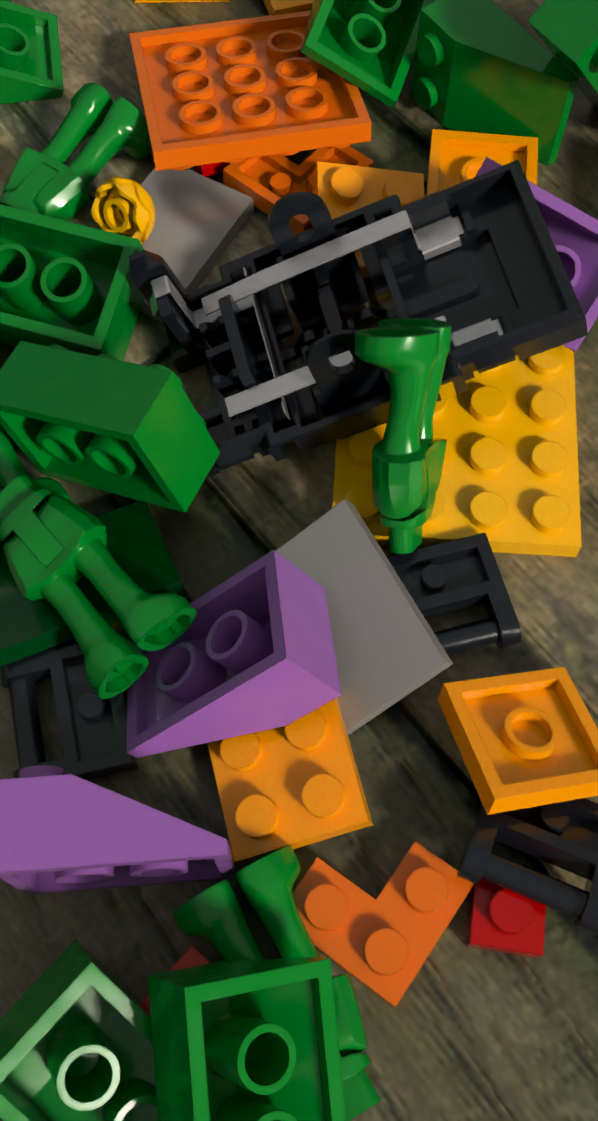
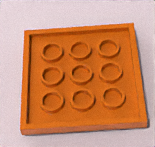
[129,10,372,171]

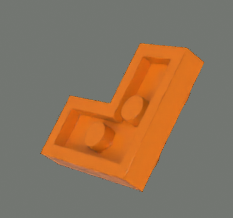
[223,146,374,234]
[293,841,475,1009]

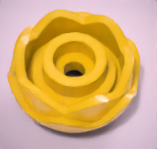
[91,176,156,244]

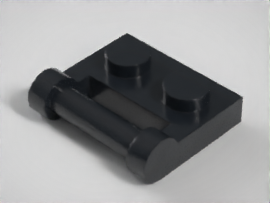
[387,533,521,655]
[0,643,138,780]
[456,798,598,936]

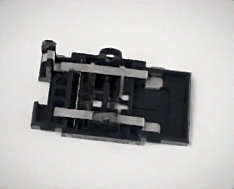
[129,160,588,478]

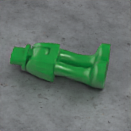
[0,83,152,221]
[355,318,451,554]
[0,475,197,699]
[172,846,381,1121]

